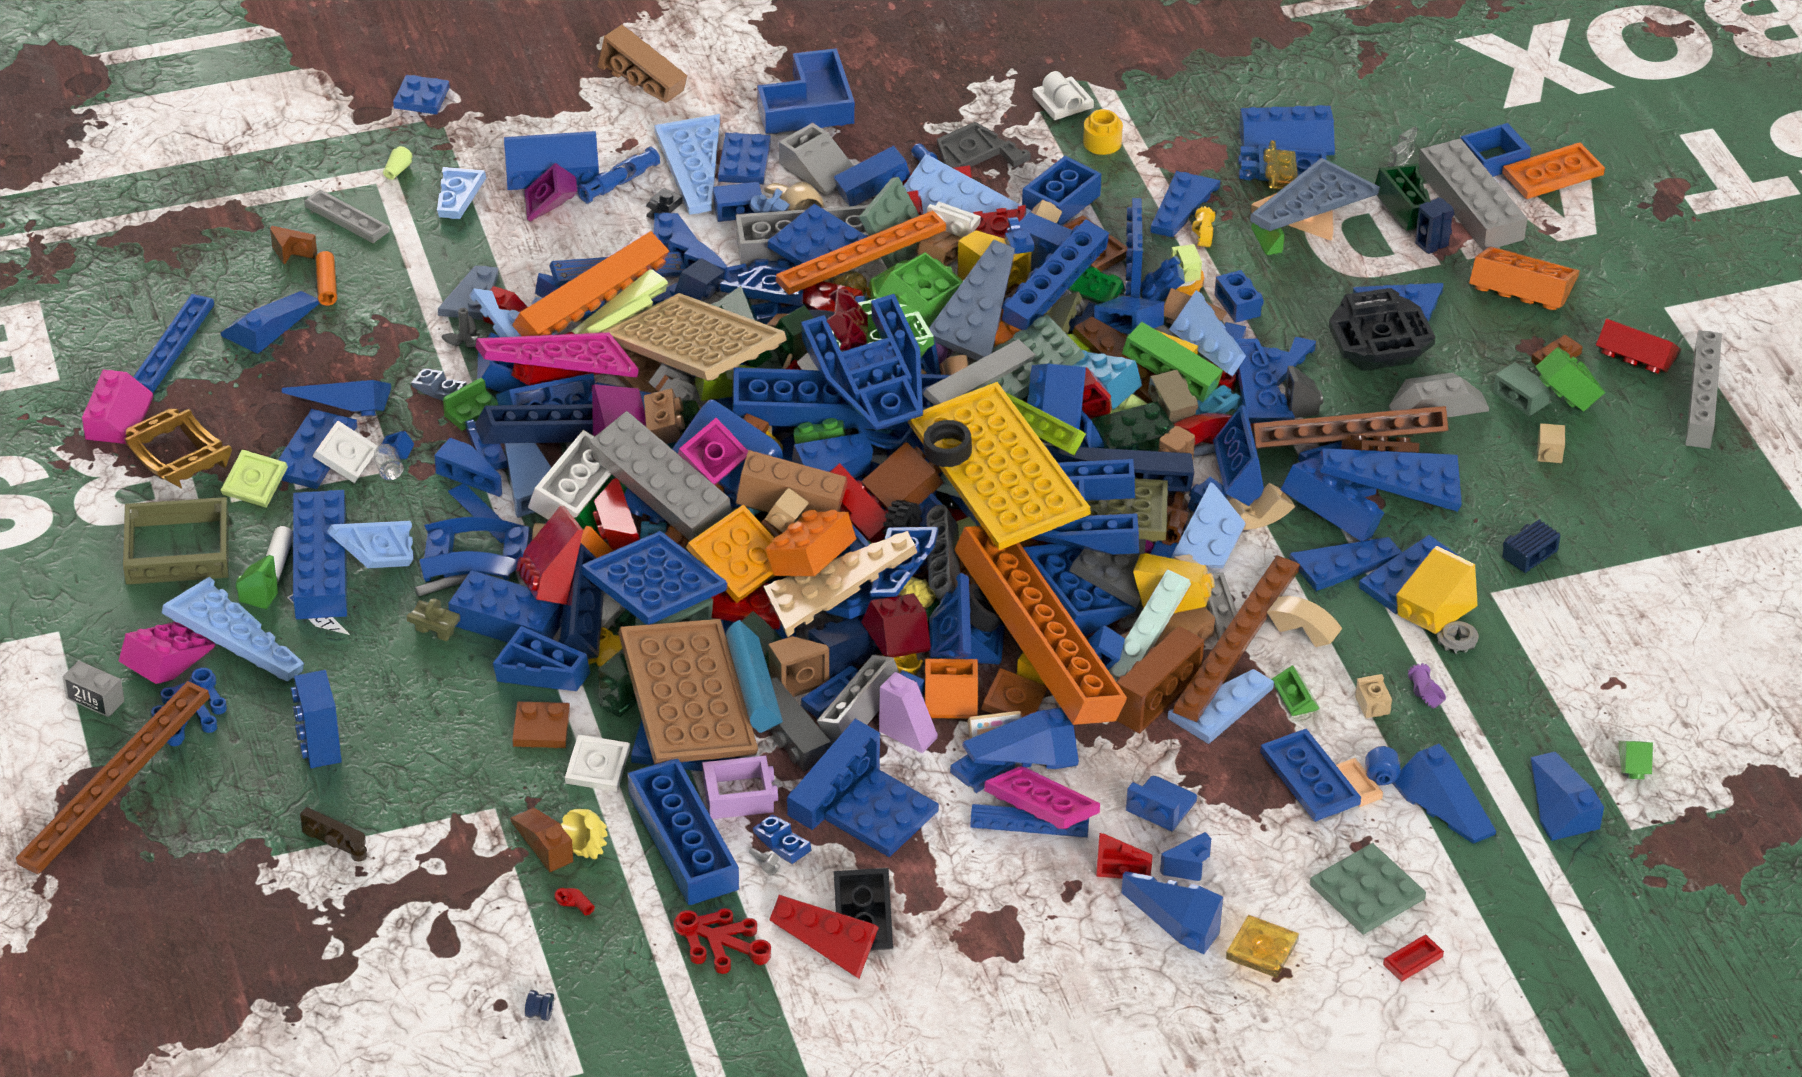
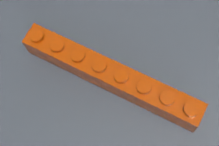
[512,231,669,336]

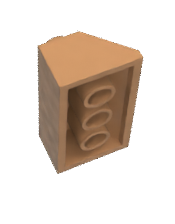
[736,450,847,519]

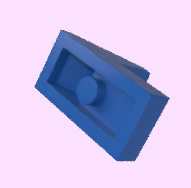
[1160,832,1212,881]

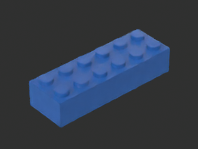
[293,490,347,619]
[628,759,739,906]

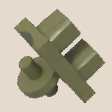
[407,598,460,641]

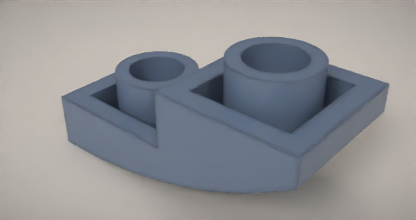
[411,368,467,401]

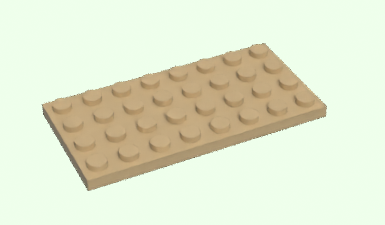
[601,293,787,381]

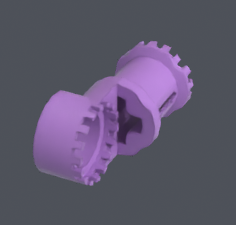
[1408,663,1446,709]

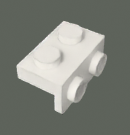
[927,202,981,237]

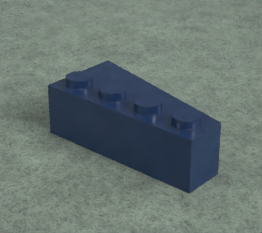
[808,614,881,680]

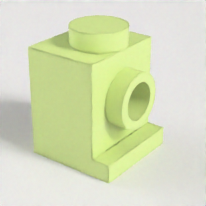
[1171,244,1202,282]

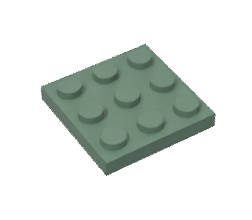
[859,177,920,269]
[1310,843,1426,935]

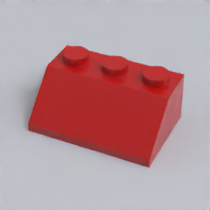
[1596,319,1681,374]

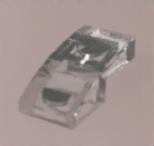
[1388,126,1418,167]

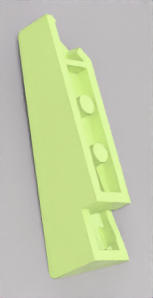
[571,270,668,334]

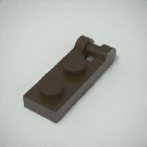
[300,807,367,862]

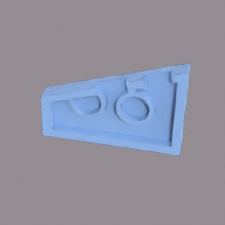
[437,167,486,219]

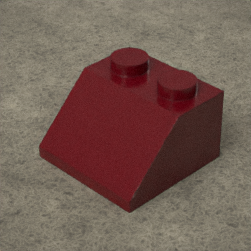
[861,593,931,658]

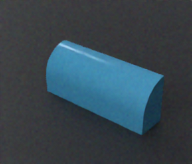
[726,620,783,733]

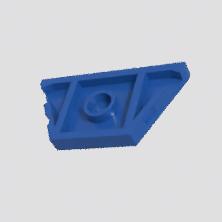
[720,265,803,306]
[1353,283,1443,322]
[929,573,971,659]

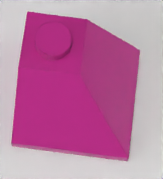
[678,418,748,485]

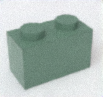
[1493,362,1551,417]

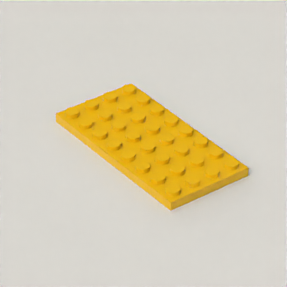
[908,382,1091,550]

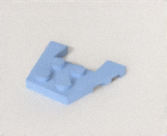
[470,288,555,337]

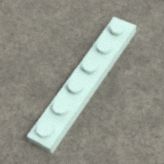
[1108,569,1191,682]

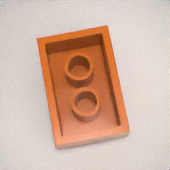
[765,510,857,576]

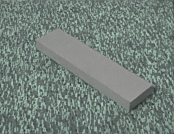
[304,189,389,243]
[1206,572,1237,640]

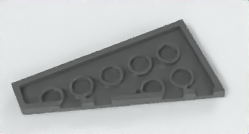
[1069,539,1146,608]

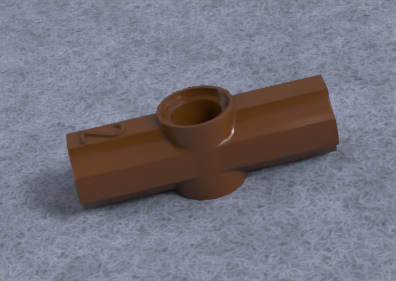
[1162,492,1189,546]

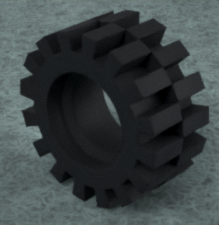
[883,500,922,540]

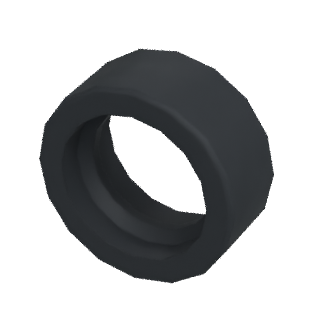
[923,420,972,467]
[969,584,1002,632]

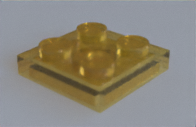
[1226,915,1299,978]

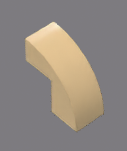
[1229,483,1295,530]
[1267,596,1342,647]

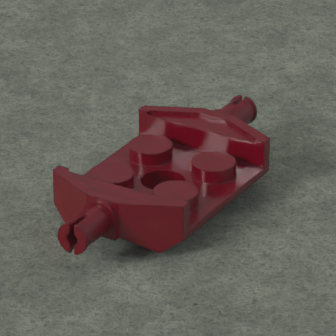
[827,288,868,352]

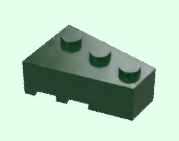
[1375,163,1431,231]

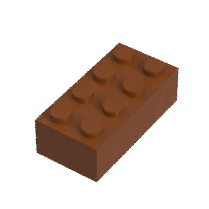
[1116,626,1204,734]

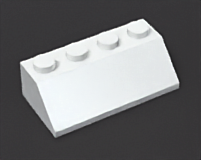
[528,430,611,520]

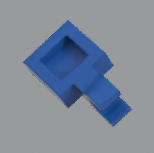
[1005,217,1034,254]

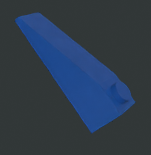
[870,527,938,597]
[1392,743,1496,844]
[1121,871,1223,954]

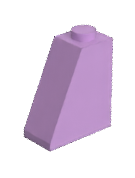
[879,672,938,754]

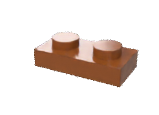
[1531,335,1583,365]

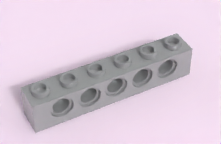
[1686,330,1722,449]

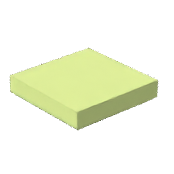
[221,450,288,508]

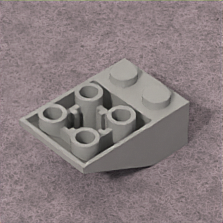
[779,123,853,195]

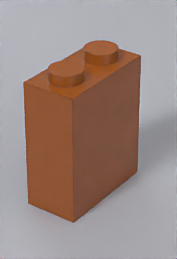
[861,442,944,510]

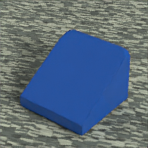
[378,431,414,459]

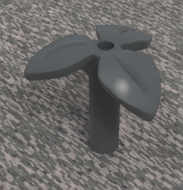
[442,308,480,347]

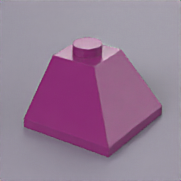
[524,163,577,222]

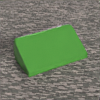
[1251,223,1284,255]
[1271,665,1320,716]

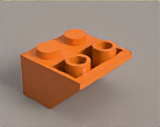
[925,659,978,719]

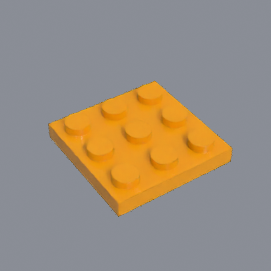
[686,505,774,603]

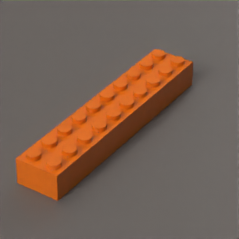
[954,526,1127,725]

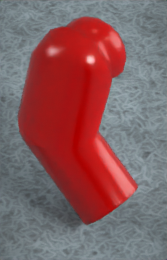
[554,888,595,916]

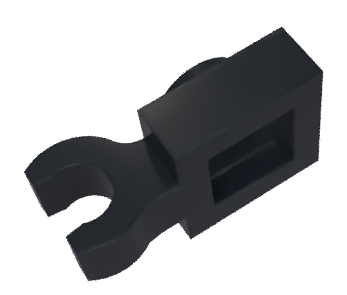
[646,188,683,220]

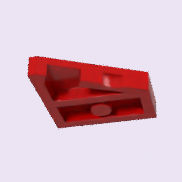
[1096,833,1153,879]

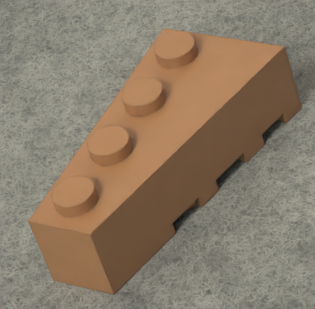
[598,25,688,103]

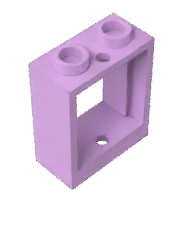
[702,756,778,819]

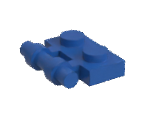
[1140,256,1185,301]

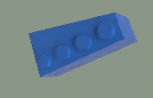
[1281,458,1385,542]
[787,718,880,830]

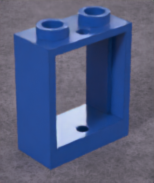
[1461,123,1531,177]

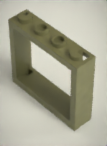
[123,497,229,585]

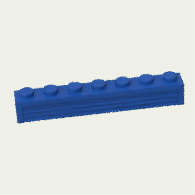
[970,804,1089,838]

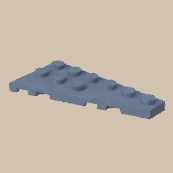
[1250,158,1380,231]
[929,240,1015,360]

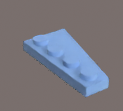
[1169,290,1246,376]
[1168,669,1274,744]

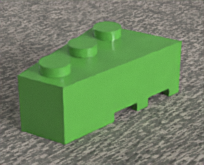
[1536,347,1605,412]

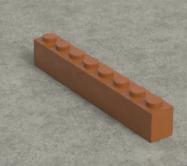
[1250,406,1448,449]

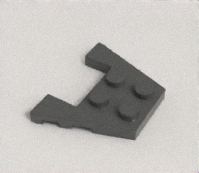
[937,122,1031,168]

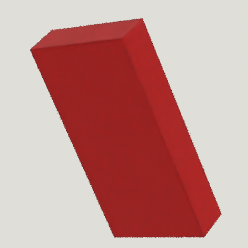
[1383,934,1444,982]

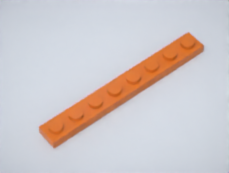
[776,210,946,295]

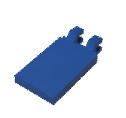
[1238,145,1326,183]

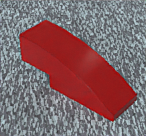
[1173,413,1233,445]

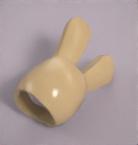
[764,182,824,211]

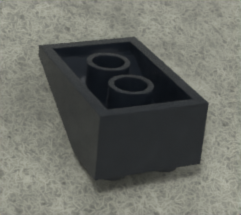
[834,868,893,951]

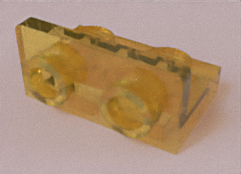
[1264,140,1298,189]

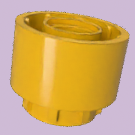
[1083,109,1123,155]

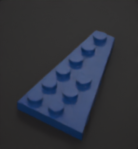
[1125,198,1143,298]
[1319,448,1462,512]

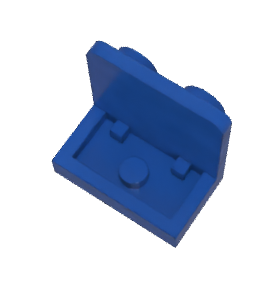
[1126,776,1197,832]

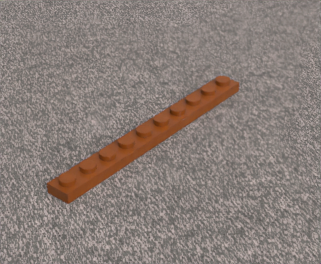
[1173,555,1300,722]
[16,681,210,875]

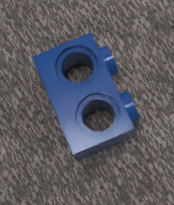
[1214,270,1264,323]

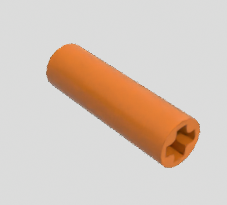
[316,251,337,306]

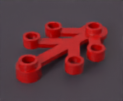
[674,908,771,974]

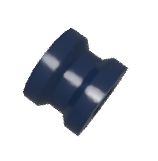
[525,990,554,1021]

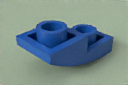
[753,814,812,864]

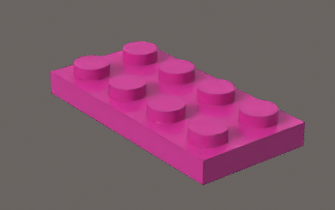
[984,766,1101,829]

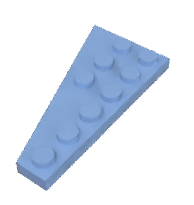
[654,114,720,215]
[904,154,1032,215]
[162,577,304,681]

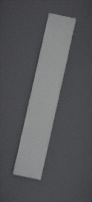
[923,339,1036,406]

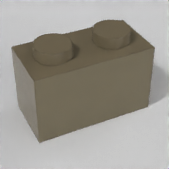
[1148,370,1198,428]

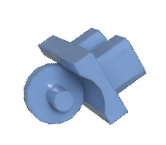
[750,188,790,213]

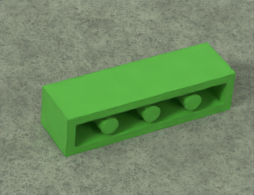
[1122,322,1223,402]

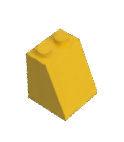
[957,231,1031,289]
[1396,546,1478,634]
[1133,553,1215,613]

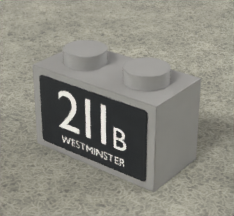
[62,660,124,717]

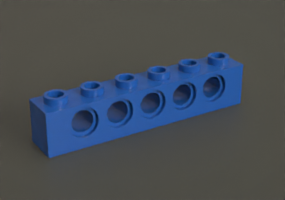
[1002,219,1109,330]

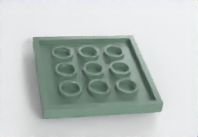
[973,314,1085,400]

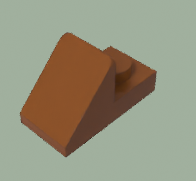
[270,226,317,264]

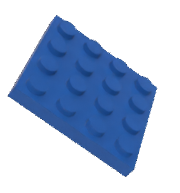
[581,531,727,625]

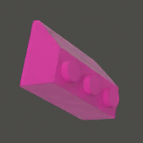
[82,369,153,444]

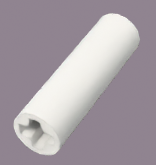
[266,526,293,584]

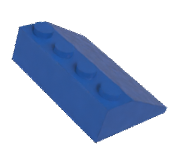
[1023,544,1136,636]

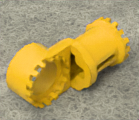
[1192,206,1216,248]

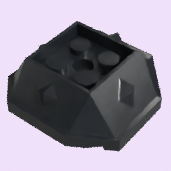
[1329,288,1436,371]

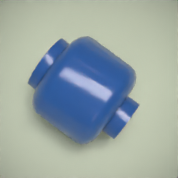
[1365,746,1401,785]

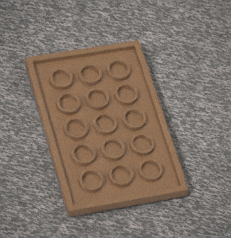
[618,619,758,764]

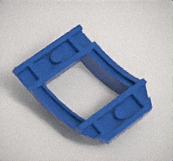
[419,517,533,582]

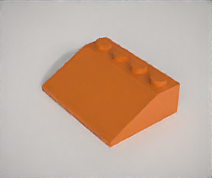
[1469,246,1580,310]

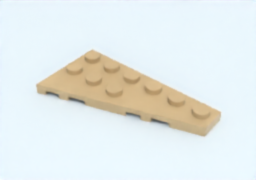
[764,531,917,637]

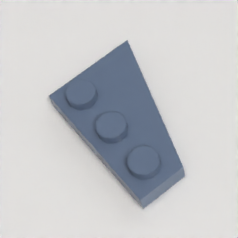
[438,266,499,320]

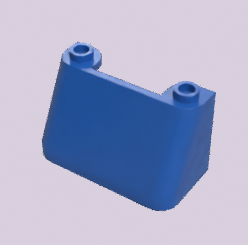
[672,399,783,508]

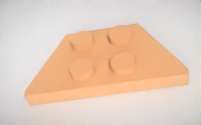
[1251,193,1333,241]

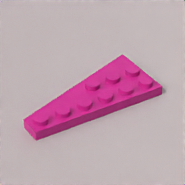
[475,332,639,378]

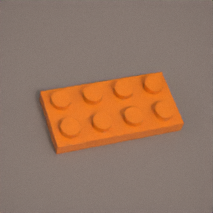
[1502,142,1605,199]

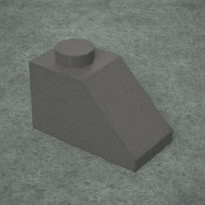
[1285,366,1323,418]

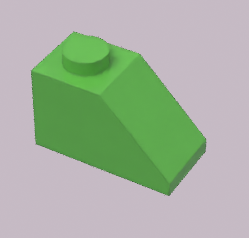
[236,555,278,609]
[1618,741,1653,779]

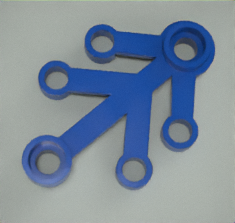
[151,668,227,746]

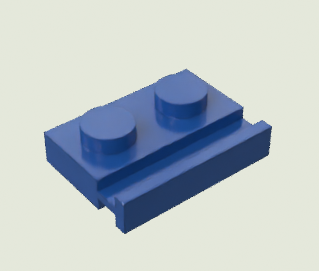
[950,754,1015,794]

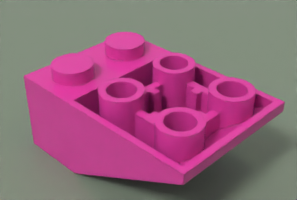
[119,621,215,684]

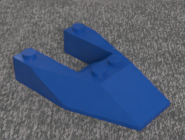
[801,294,923,430]
[1032,459,1139,555]

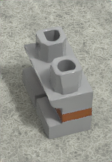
[649,363,707,409]

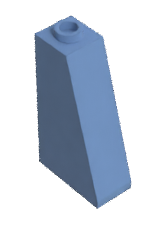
[504,443,551,518]

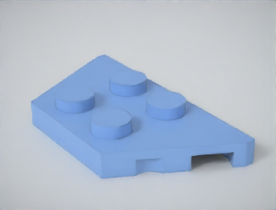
[1171,482,1246,569]
[327,521,413,568]

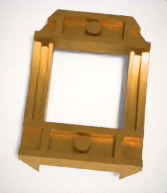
[125,409,232,489]

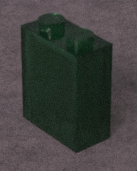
[598,648,637,718]

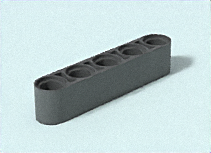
[927,505,960,602]

